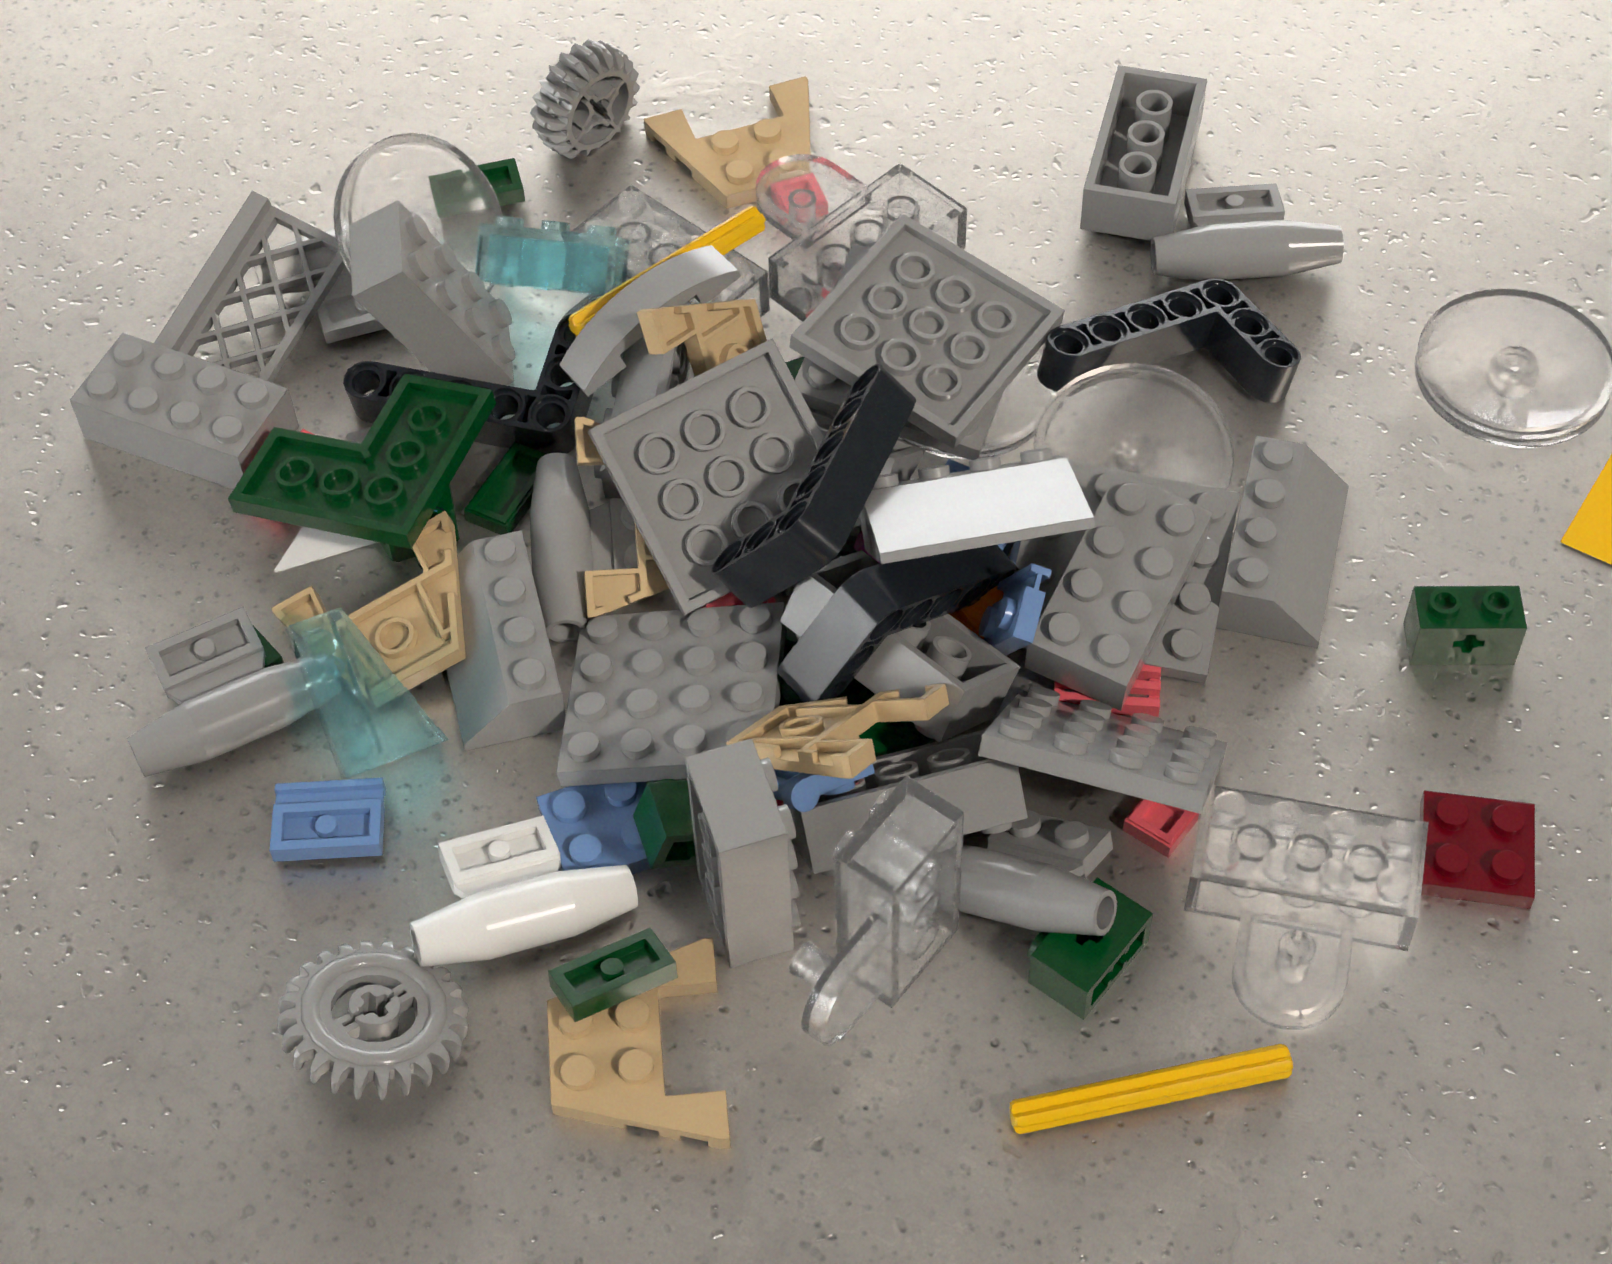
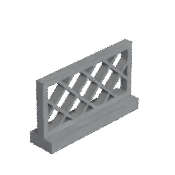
[154,191,351,383]

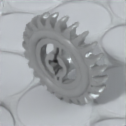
[277,941,468,1101]

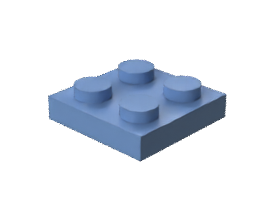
[536,782,651,875]

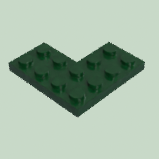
[228,374,496,549]

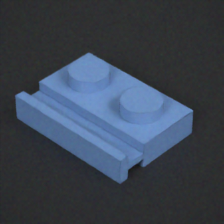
[979,563,1052,656]
[269,777,386,862]

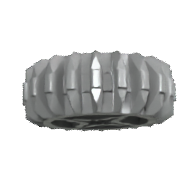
[530,39,640,159]

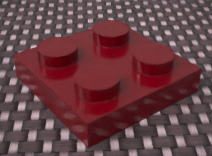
[1418,790,1535,909]

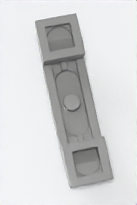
[560,245,741,397]

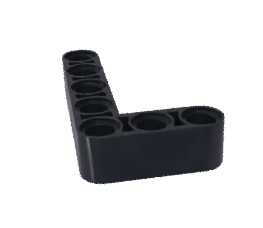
[1037,278,1301,403]
[343,314,594,454]
[711,364,916,608]
[777,545,1019,703]

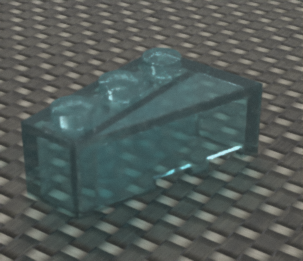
[475,216,630,295]
[285,607,449,779]

